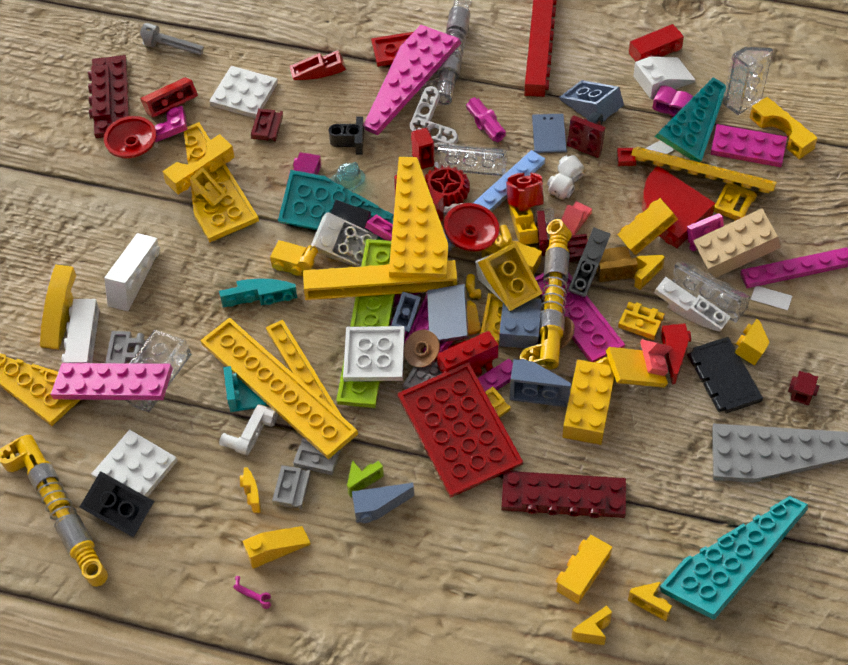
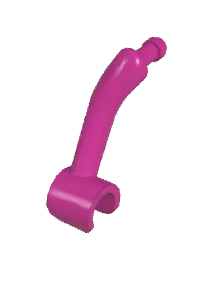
[233,576,271,609]

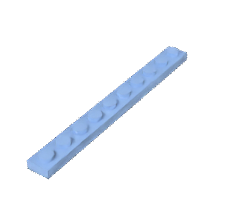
[443,150,545,252]

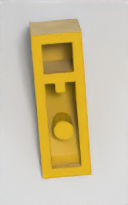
[243,526,311,569]

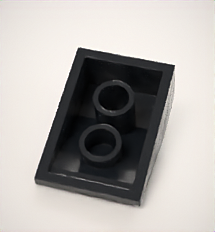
[79,471,155,538]

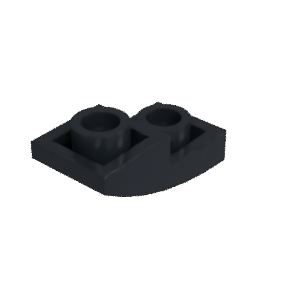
[331,200,372,229]

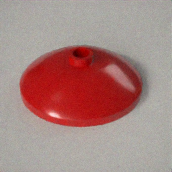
[104,116,157,158]
[444,203,499,251]

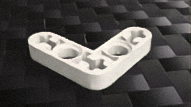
[410,86,459,146]

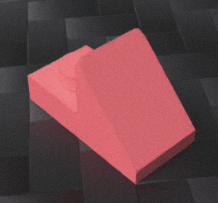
[561,201,592,236]
[640,339,672,376]

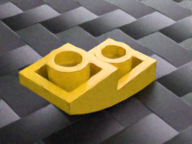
[240,467,261,513]

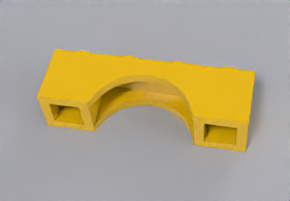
[749,97,817,159]
[163,134,235,195]

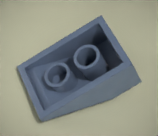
[559,80,624,122]
[499,299,541,348]
[510,359,571,407]

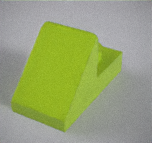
[347,461,384,497]

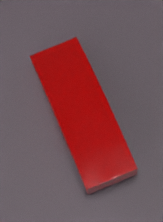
[290,50,346,80]

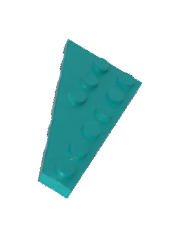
[654,77,727,162]

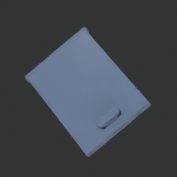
[532,114,567,153]

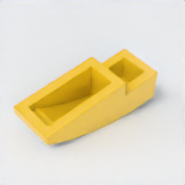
[509,205,538,245]

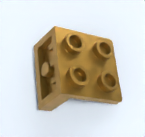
[596,246,638,283]

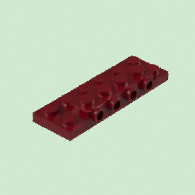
[88,55,129,138]
[501,471,626,518]

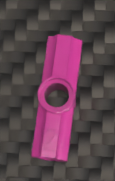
[466,97,506,142]

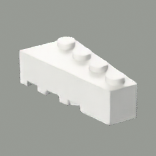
[104,233,160,311]

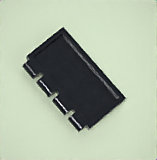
[687,337,763,414]

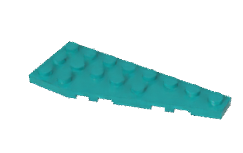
[278,170,394,240]
[660,496,808,620]

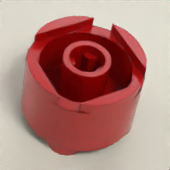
[506,173,544,211]

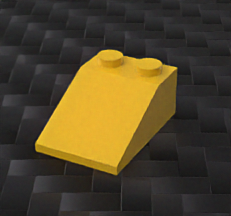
[477,243,543,311]

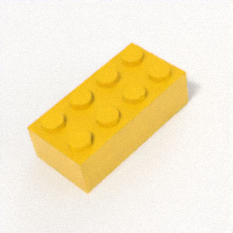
[562,359,615,445]

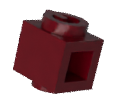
[788,371,820,406]

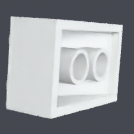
[633,57,695,99]

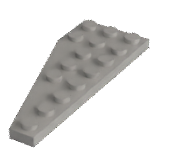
[712,424,848,483]

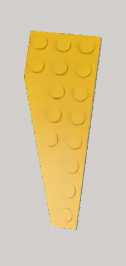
[184,122,259,243]
[389,157,448,278]

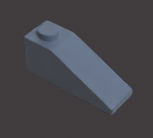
[352,483,414,523]

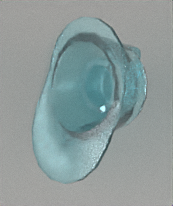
[330,162,365,192]

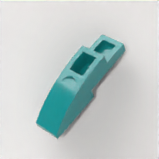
[219,279,298,307]

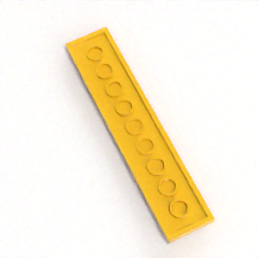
[200,318,358,460]

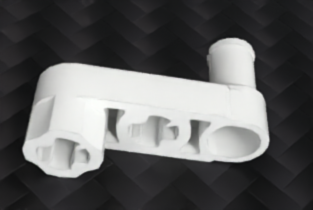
[219,404,278,456]

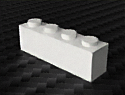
[62,299,100,363]

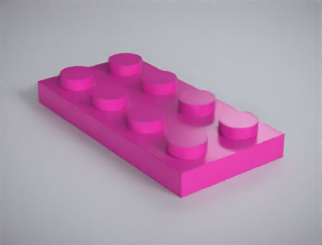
[710,124,787,167]

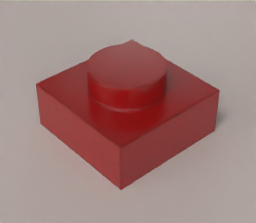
[617,148,636,166]

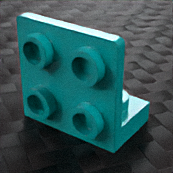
[223,366,269,412]

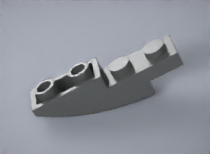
[568,227,611,298]

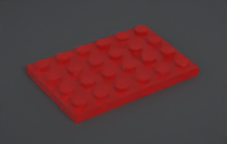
[397,362,523,498]

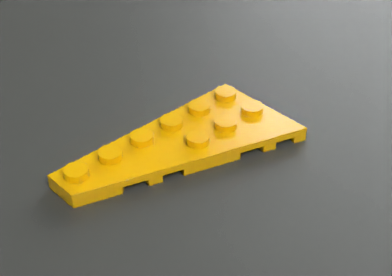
[0,353,81,426]

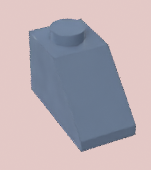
[391,292,421,333]

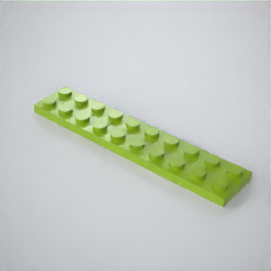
[336,239,395,408]

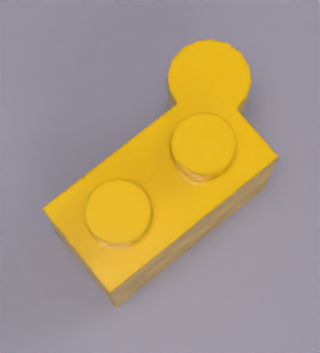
[270,240,318,276]

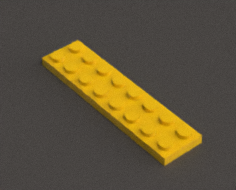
[631,147,777,194]

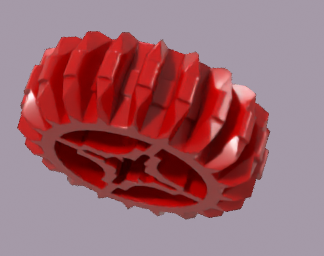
[424,165,470,207]

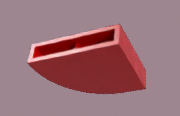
[642,166,715,249]

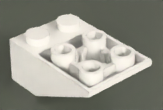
[311,212,378,267]

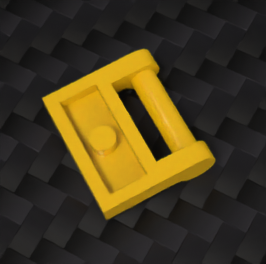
[714,183,757,221]

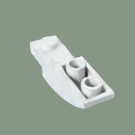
[654,276,731,331]

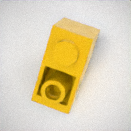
[735,318,770,365]

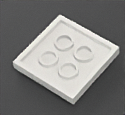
[209,66,278,118]
[343,326,405,381]
[91,430,177,497]

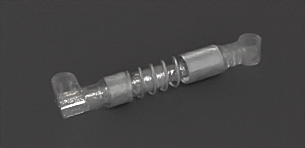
[419,0,472,105]

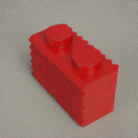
[411,128,435,170]

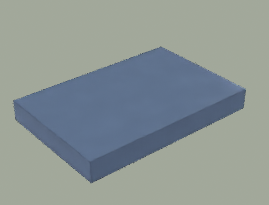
[427,284,469,343]

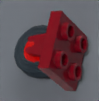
[567,112,606,158]

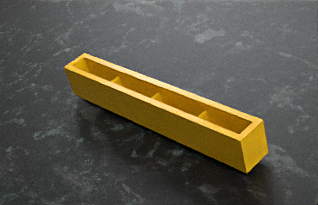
[303,260,457,300]

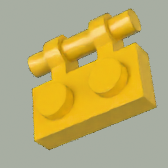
[618,302,665,340]

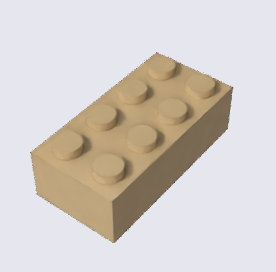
[693,208,781,280]

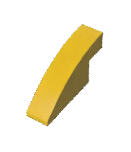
[40,264,76,350]

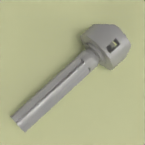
[140,23,204,56]

